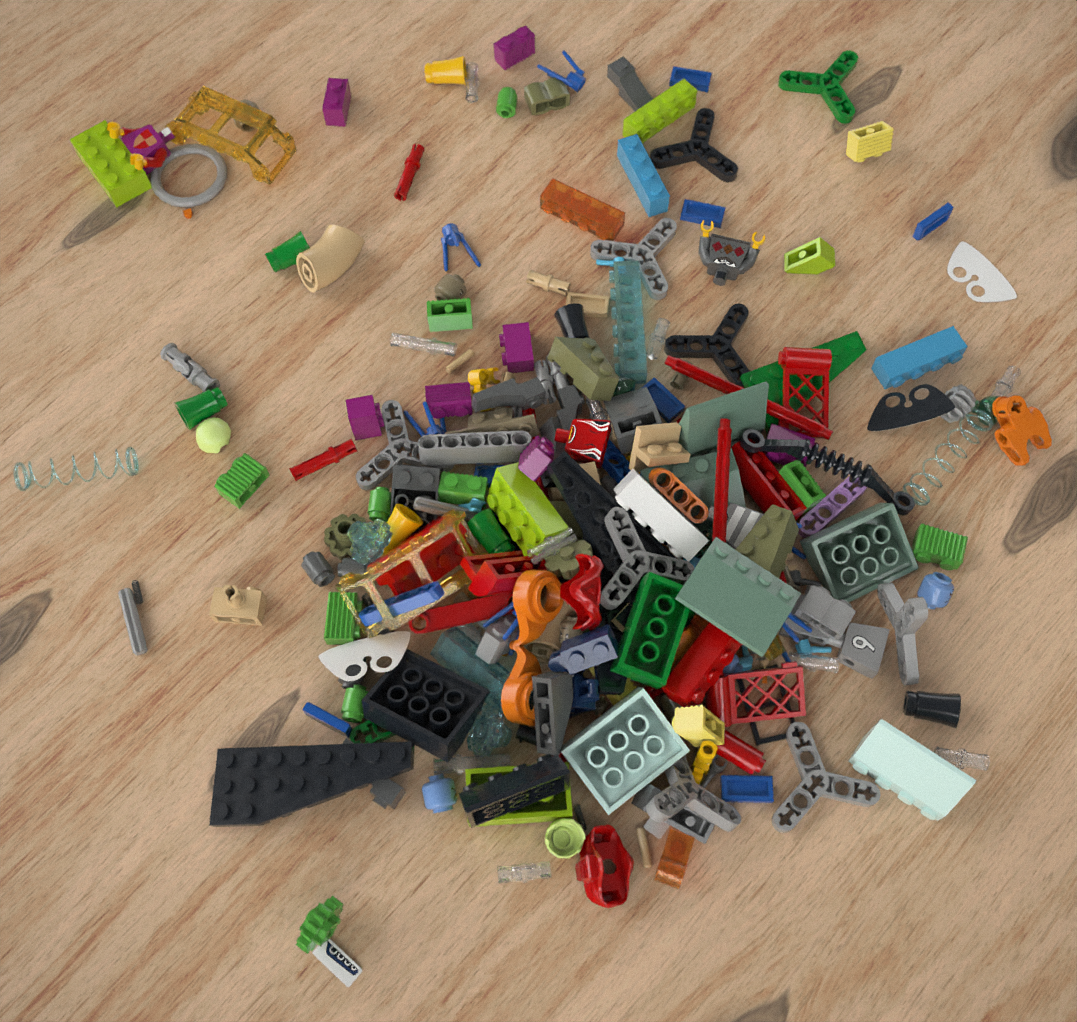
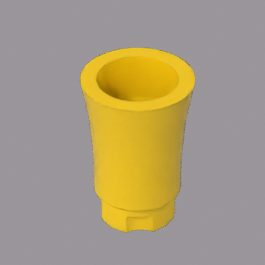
[425,56,467,85]
[373,504,423,555]

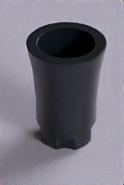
[554,303,590,339]
[903,691,961,728]

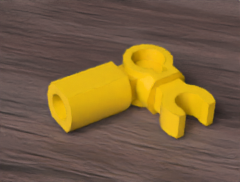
[468,367,500,412]
[691,741,718,785]

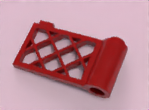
[778,347,832,439]
[705,661,806,727]

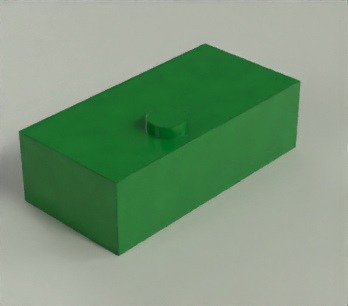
[610,572,690,689]

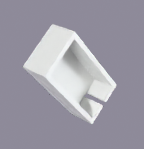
[614,469,709,562]

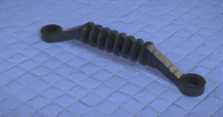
[740,429,915,516]

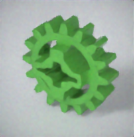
[296,896,344,954]

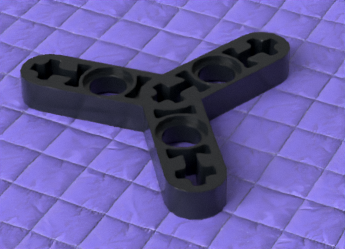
[650,108,738,182]
[664,303,750,389]

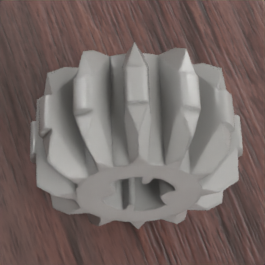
[940,384,976,423]

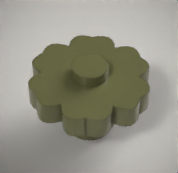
[324,514,373,560]
[544,539,593,581]

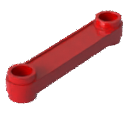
[408,592,515,634]

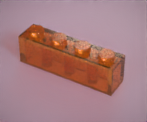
[540,178,625,241]

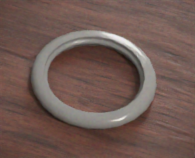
[150,144,227,207]

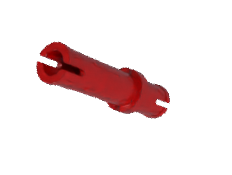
[394,144,425,201]
[289,439,358,481]

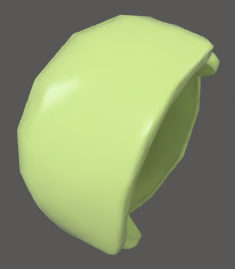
[196,417,231,453]
[545,818,586,859]

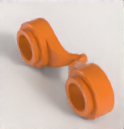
[501,570,564,726]

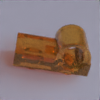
[653,829,695,890]

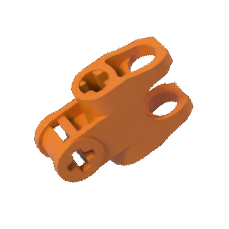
[992,395,1052,466]

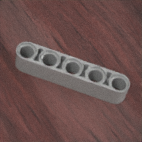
[418,431,532,466]

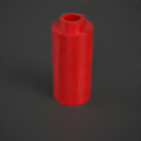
[716,730,766,775]

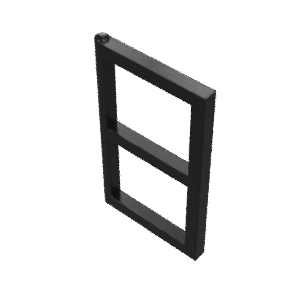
[736,664,800,746]

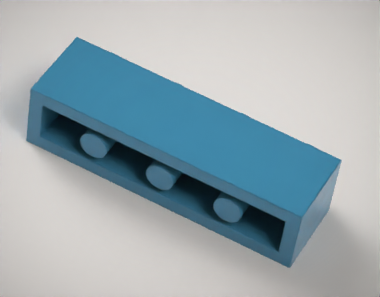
[617,134,670,217]
[871,326,968,390]

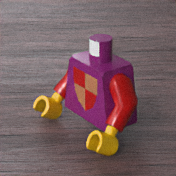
[107,122,175,175]

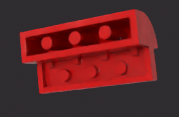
[367,515,475,596]
[460,550,564,596]

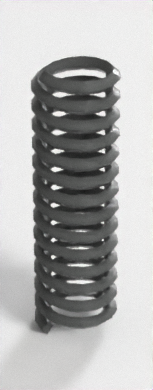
[132,580,143,604]
[574,804,587,831]

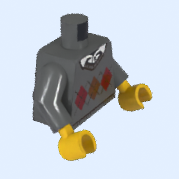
[698,220,766,286]

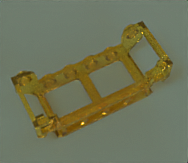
[165,86,297,185]
[335,509,487,638]

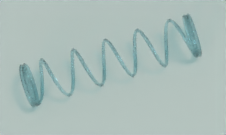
[903,408,993,506]
[14,446,139,491]

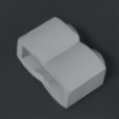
[795,585,856,641]
[475,615,520,664]

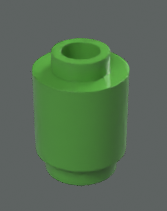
[496,87,518,118]
[367,487,392,523]
[341,684,368,723]

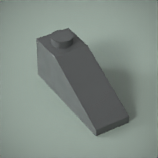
[532,671,573,756]
[631,784,715,844]

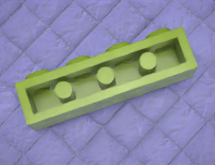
[623,79,697,143]

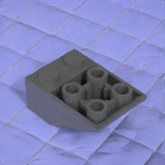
[604,387,663,454]
[390,464,443,535]

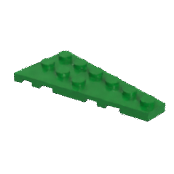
[740,331,867,433]

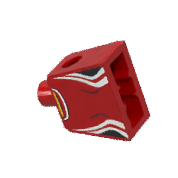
[554,419,612,469]

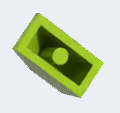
[784,237,835,275]

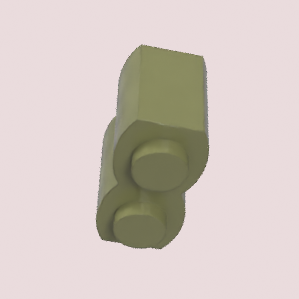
[524,77,570,115]

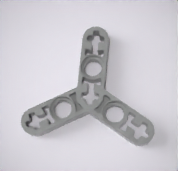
[590,218,677,300]
[356,400,454,490]
[600,507,694,610]
[877,582,928,686]
[772,722,880,833]
[646,755,741,832]

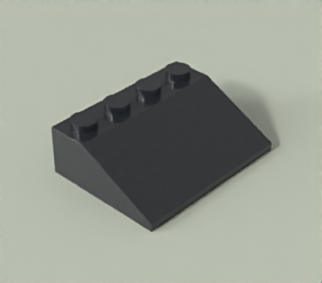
[362,649,489,763]
[459,754,570,828]

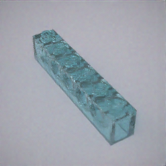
[609,261,647,385]

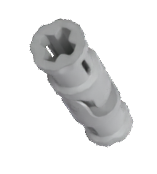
[160,343,220,392]

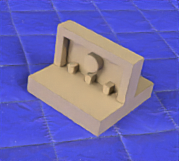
[629,422,690,472]

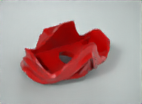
[560,553,603,631]
[575,824,634,908]

